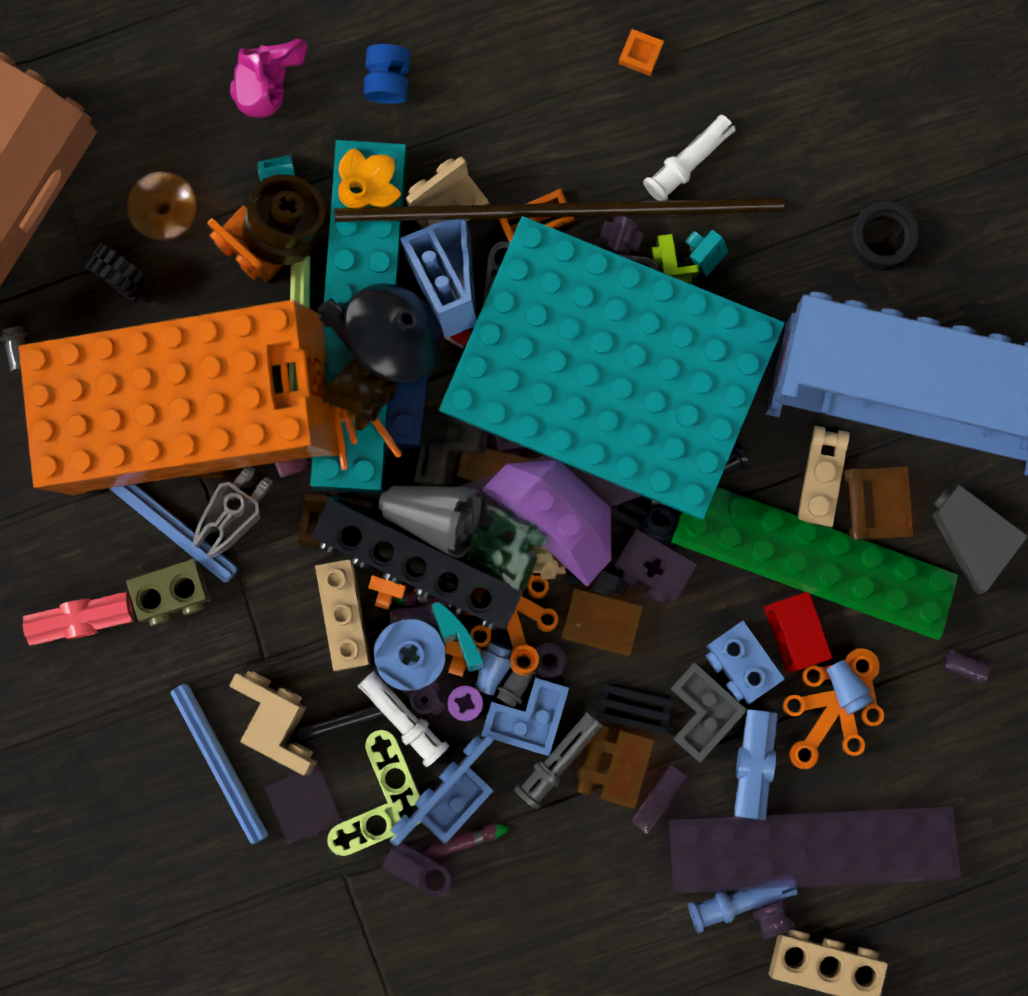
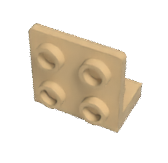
[406,156,489,229]

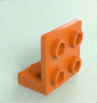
[207,205,284,283]

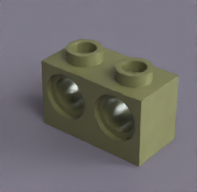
[126,559,211,626]

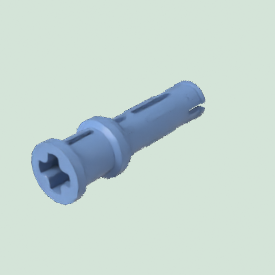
[687,873,797,933]

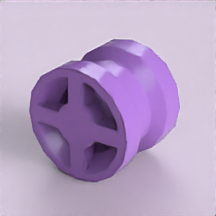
[447,686,484,721]

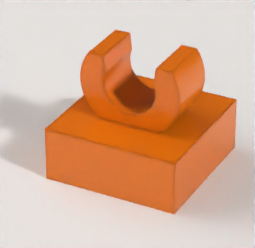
[368,568,409,610]
[445,641,481,677]

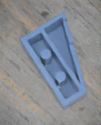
[400,219,477,338]

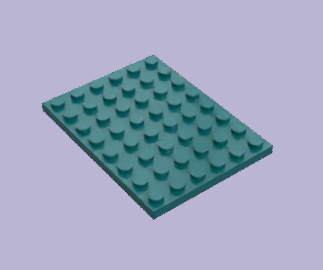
[439,216,784,521]

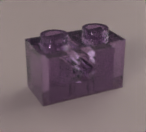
[613,529,697,604]

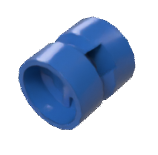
[363,44,411,104]

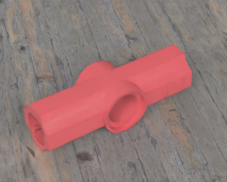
[22,592,134,646]

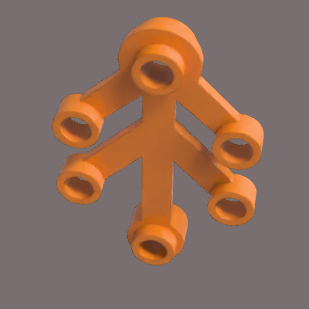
[465,544,559,676]
[783,649,884,769]

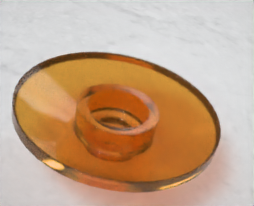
[127,172,197,240]

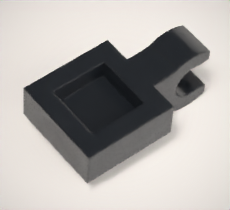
[562,570,630,598]

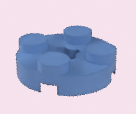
[374,619,445,690]

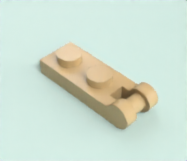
[797,425,850,528]

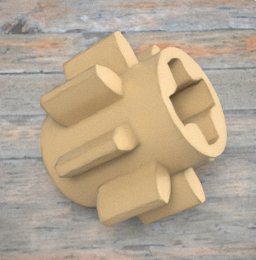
[527,540,566,579]

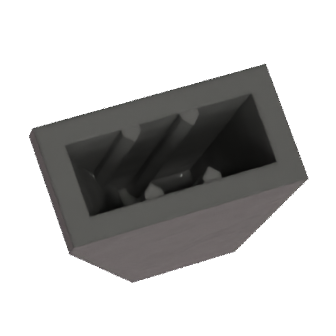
[932,485,1028,594]

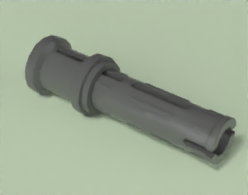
[514,712,604,810]

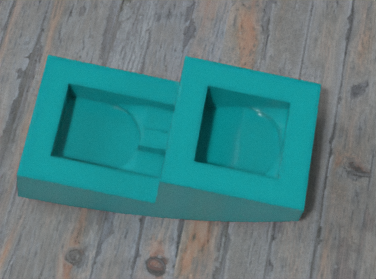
[432,602,483,672]

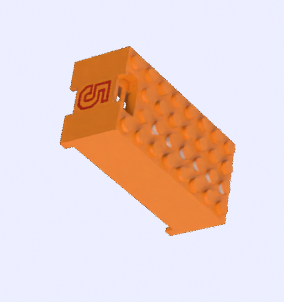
[19,300,339,495]

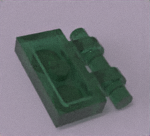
[466,504,547,590]

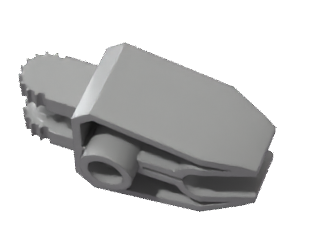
[193,466,273,559]

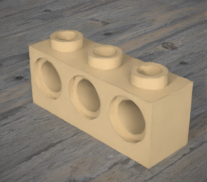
[315,559,372,672]
[768,929,888,996]

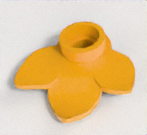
[338,148,401,209]

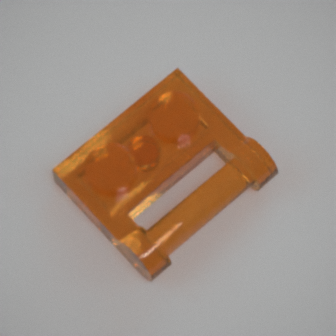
[844,467,913,540]

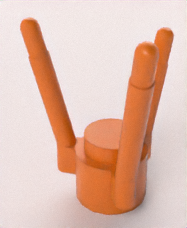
[332,405,402,470]

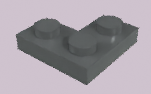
[670,663,747,763]

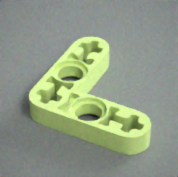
[327,730,421,856]

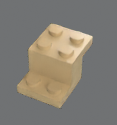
[229,671,318,776]

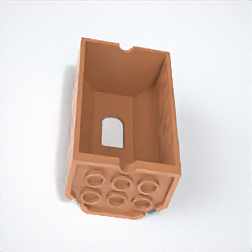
[0,52,97,286]

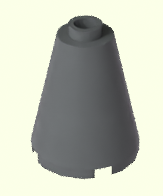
[379,485,482,558]

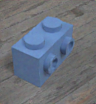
[705,621,784,704]

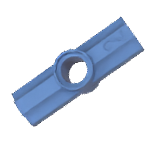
[734,710,778,820]

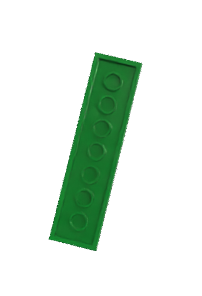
[671,487,958,640]

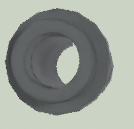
[0,326,28,372]
[496,661,536,708]

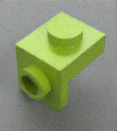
[652,234,699,284]

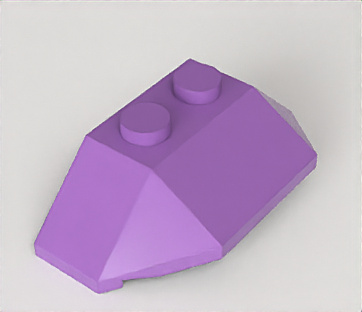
[482,460,611,586]

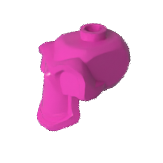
[230,38,307,118]

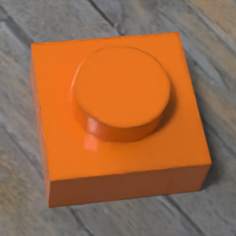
[619,29,664,76]

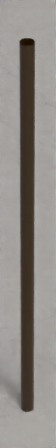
[334,198,785,222]

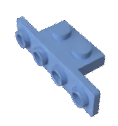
[389,734,494,846]

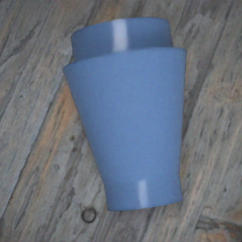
[474,640,513,695]
[827,659,873,715]

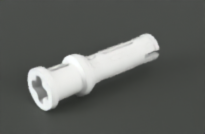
[643,115,735,201]
[358,671,449,767]

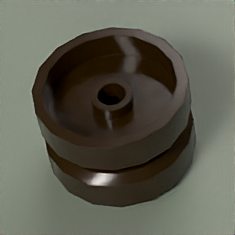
[242,174,326,265]

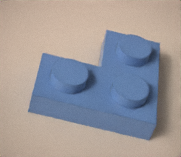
[481,678,569,756]

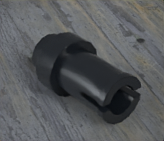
[318,298,350,351]

